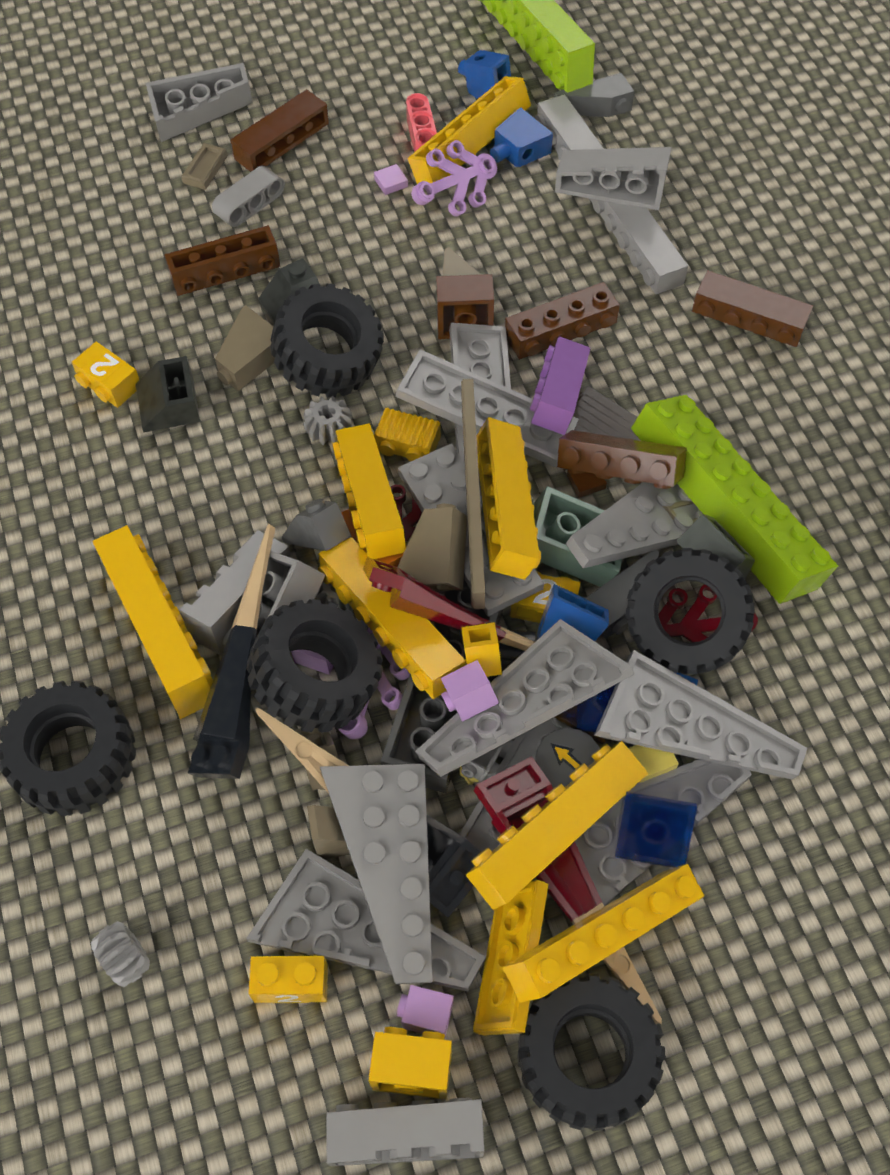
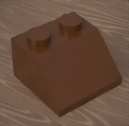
[436,274,494,340]

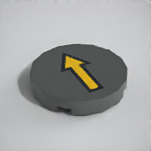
[535,728,599,789]

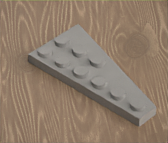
[594,650,807,780]
[575,759,752,907]
[246,849,486,991]

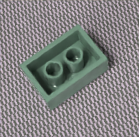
[533,486,622,587]

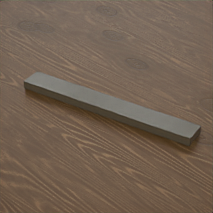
[461,379,485,609]

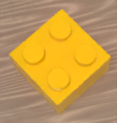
[368,1027,452,1100]

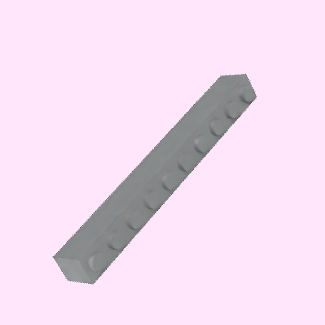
[535,94,688,294]

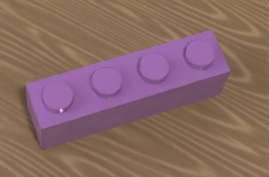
[529,336,590,435]

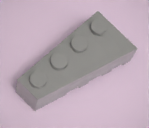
[145,63,252,142]
[555,147,672,210]
[179,530,291,656]
[256,551,325,652]
[326,1098,485,1166]

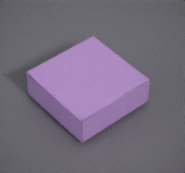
[374,164,408,195]

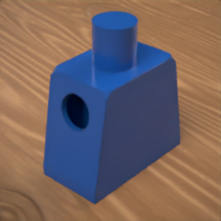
[458,50,511,99]
[490,108,553,167]
[537,584,609,641]

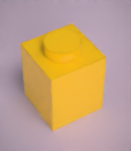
[461,622,502,677]

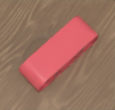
[406,93,437,152]

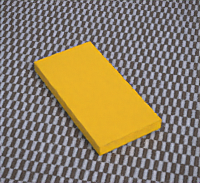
[473,880,548,1036]

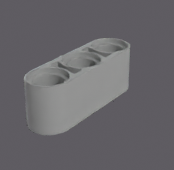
[212,166,285,227]

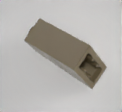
[215,305,275,391]
[398,503,467,592]

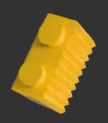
[374,407,441,461]

